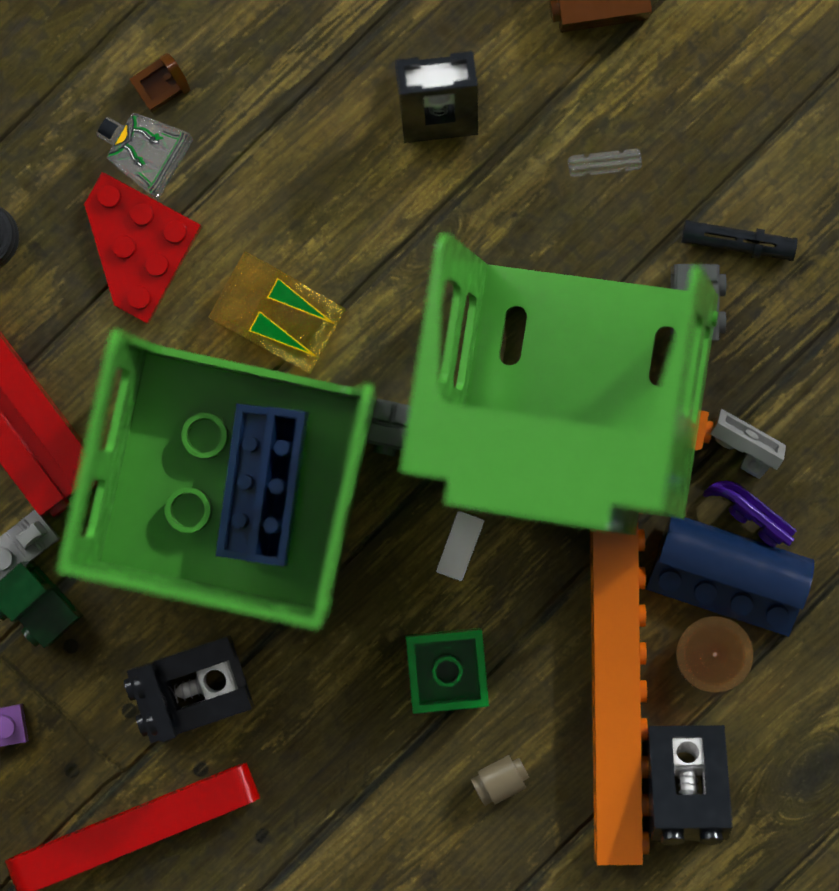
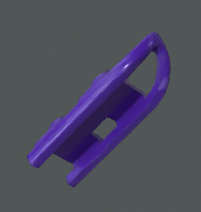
[703,481,797,547]

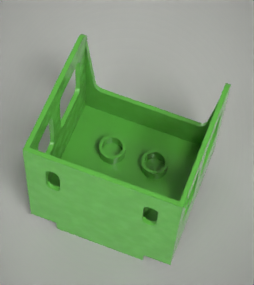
[400,233,719,535]
[57,329,377,629]

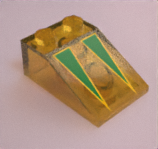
[208,251,346,374]

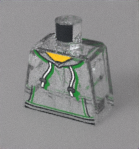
[97,113,193,201]

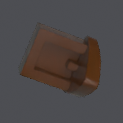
[129,53,191,113]

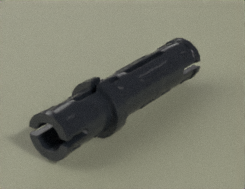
[682,220,798,261]

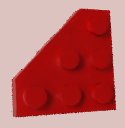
[84,172,202,324]

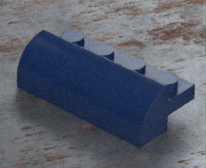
[216,404,309,567]
[646,517,814,637]

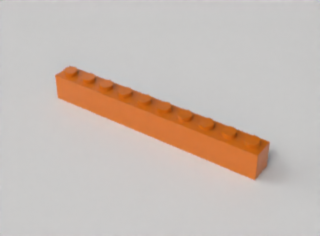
[590,513,649,865]

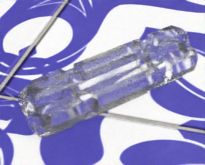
[568,148,642,177]

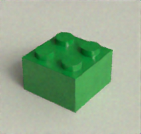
[406,628,489,714]

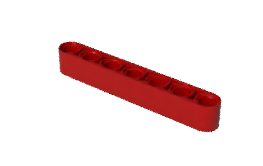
[5,762,261,891]

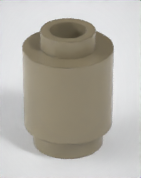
[471,755,530,806]

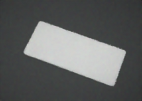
[436,511,484,581]

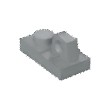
[710,409,786,479]
[0,510,60,580]

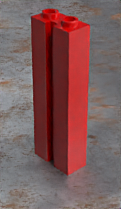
[0,331,98,518]

